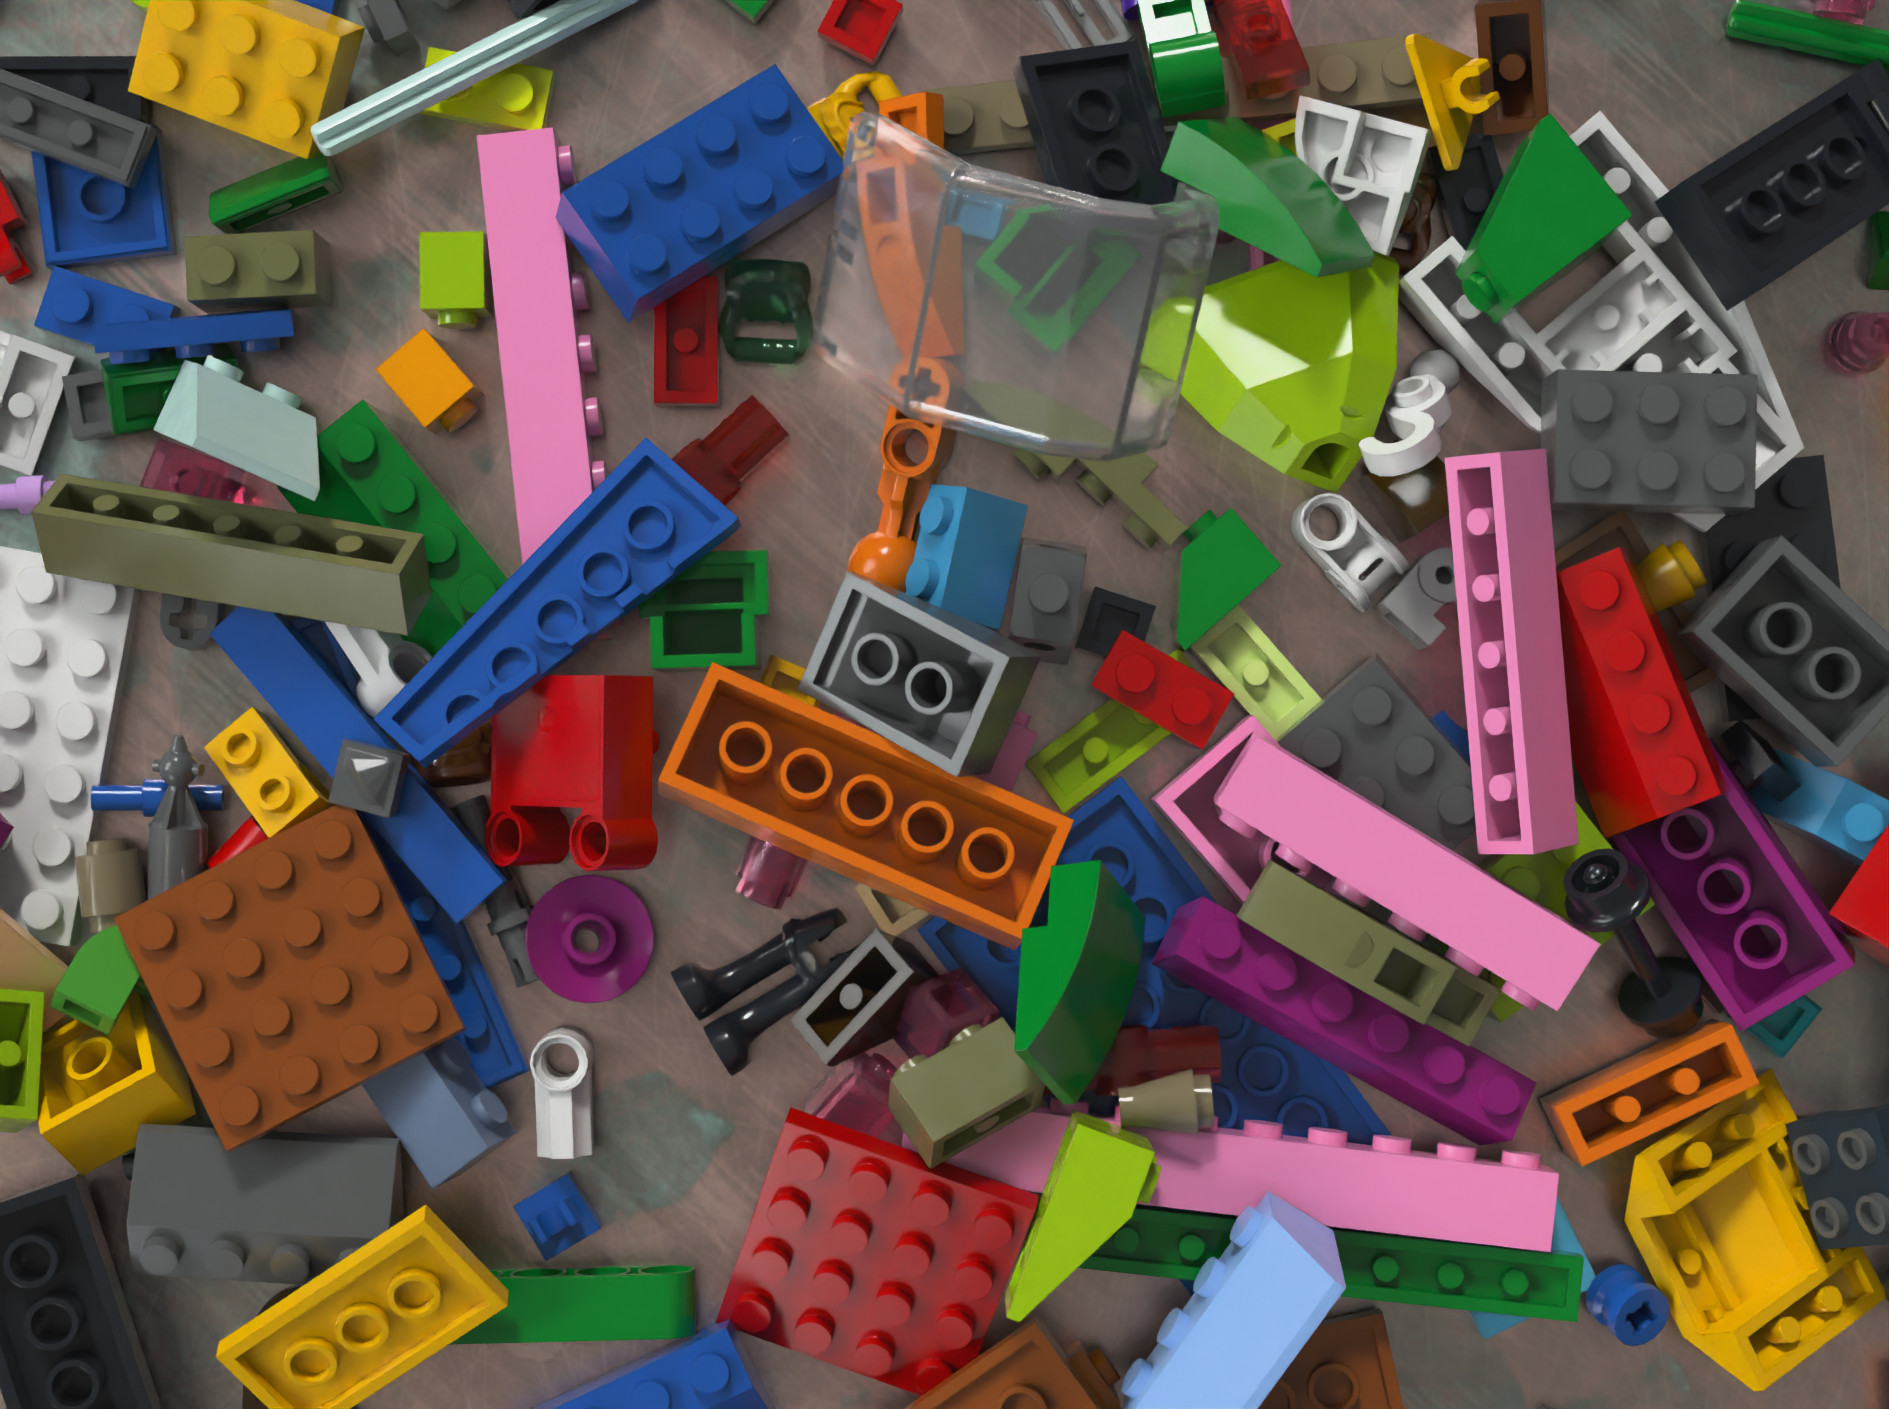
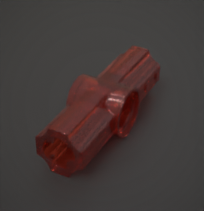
[672,395,790,506]
[1043,1024,1222,1096]

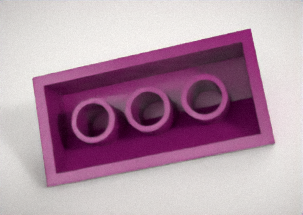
[1610,736,1856,1031]

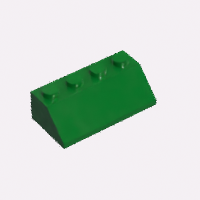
[276,399,512,657]

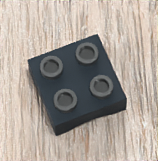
[1785,1104,1889,1250]

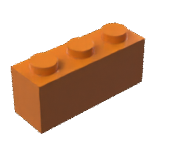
[1540,1018,1760,1167]

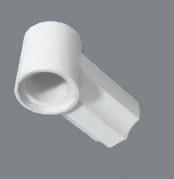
[325,622,433,717]
[530,1025,595,1159]

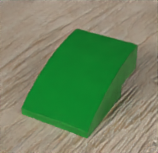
[1160,117,1375,278]
[1014,860,1146,1105]

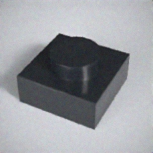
[1075,586,1156,658]
[1721,719,1801,802]

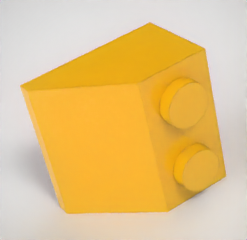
[38,992,196,1176]

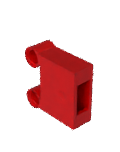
[484,675,660,871]

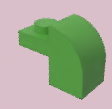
[50,926,154,1035]

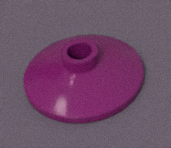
[525,875,654,1003]

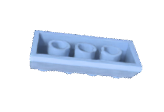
[1121,1191,1346,1409]

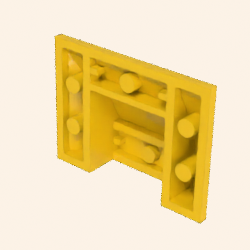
[1624,1068,1886,1392]

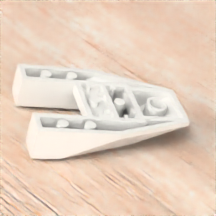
[1398,111,1804,533]

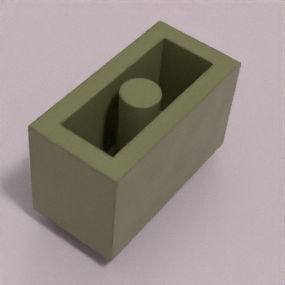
[184,230,332,313]
[888,1017,1045,1169]

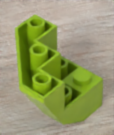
[1139,250,1399,493]

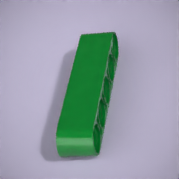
[449,1265,697,1345]

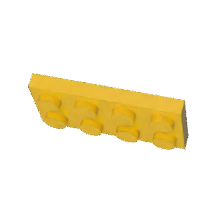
[216,1205,509,1409]

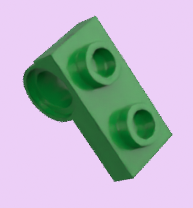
[1137,0,1226,118]

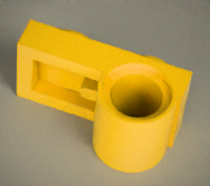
[204,706,335,838]

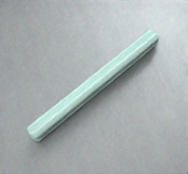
[311,0,640,156]

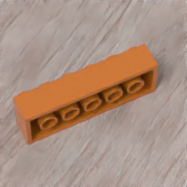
[658,662,1074,950]

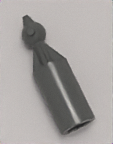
[148,735,208,900]

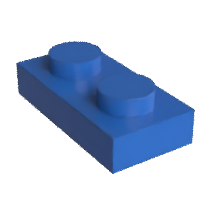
[34,266,180,353]

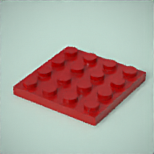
[715,1107,1039,1396]

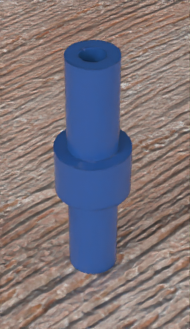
[91,779,224,817]

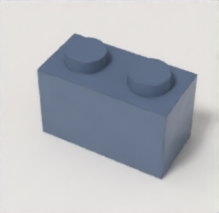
[362,1038,517,1189]

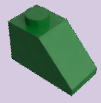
[1172,508,1282,652]

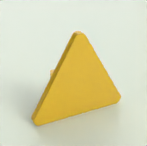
[1405,33,1500,171]

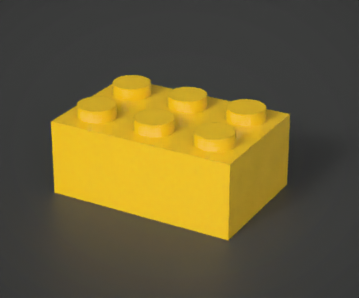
[128,0,365,159]

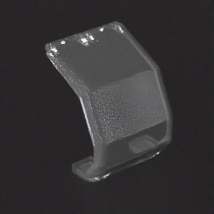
[810,112,1219,462]

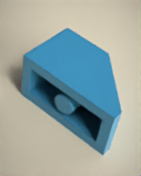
[1747,749,1889,865]

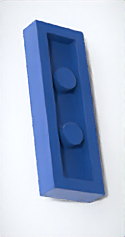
[92,308,294,364]

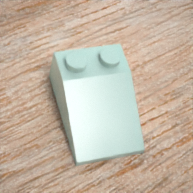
[153,355,320,501]

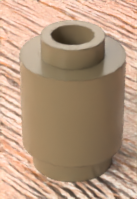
[74,838,146,932]

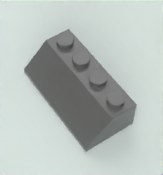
[126,1124,404,1285]

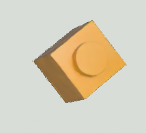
[375,328,484,435]

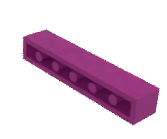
[1151,896,1537,1146]

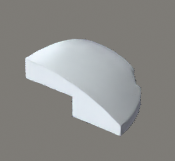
[1295,95,1432,256]

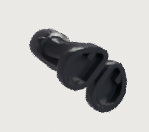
[670,907,860,1076]

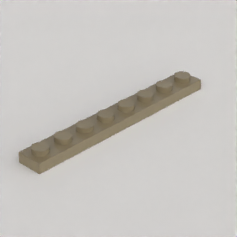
[921,33,1431,156]

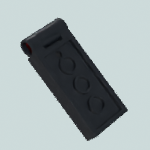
[1654,58,1889,311]

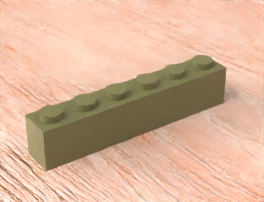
[31,474,432,636]

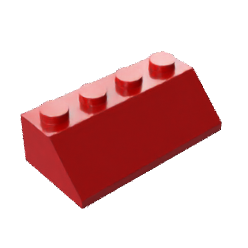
[1556,547,1730,838]

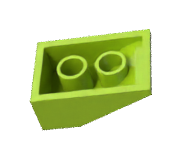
[1005,1109,1161,1322]

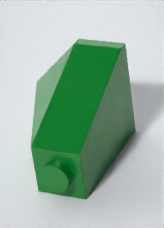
[1455,113,1633,324]

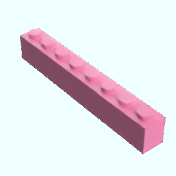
[477,127,623,643]

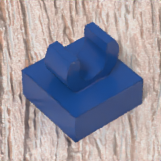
[513,1171,603,1261]

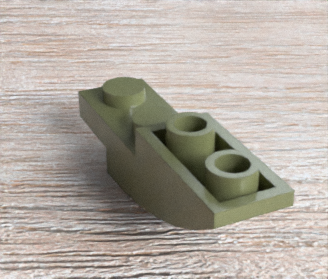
[966,379,1188,551]
[1237,859,1501,1046]

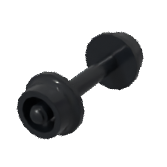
[1563,849,1704,1038]

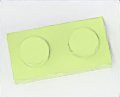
[1189,604,1322,740]

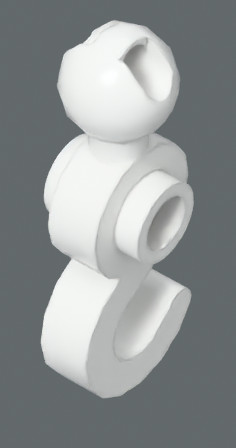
[1359,349,1459,476]

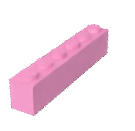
[1445,449,1579,854]
[1213,731,1600,1012]

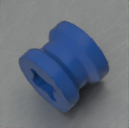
[1586,1264,1670,1346]

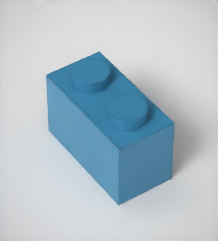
[906,484,1028,630]

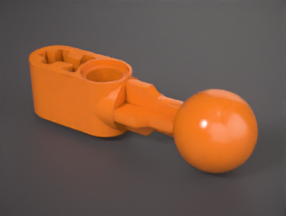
[847,356,967,594]

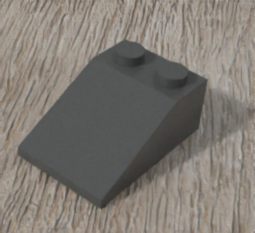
[798,571,1041,777]

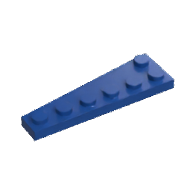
[373,437,742,768]

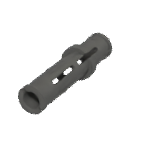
[449,795,539,988]

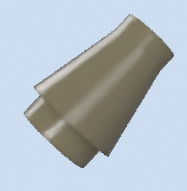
[1118,1069,1214,1135]

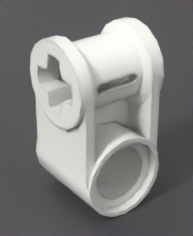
[1290,493,1410,612]

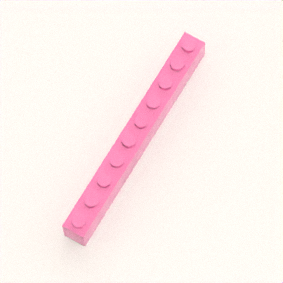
[901,1097,1559,1252]

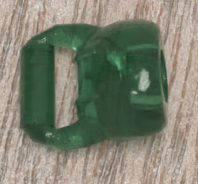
[719,258,813,365]

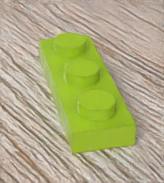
[1025,648,1196,814]

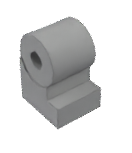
[1373,547,1457,651]

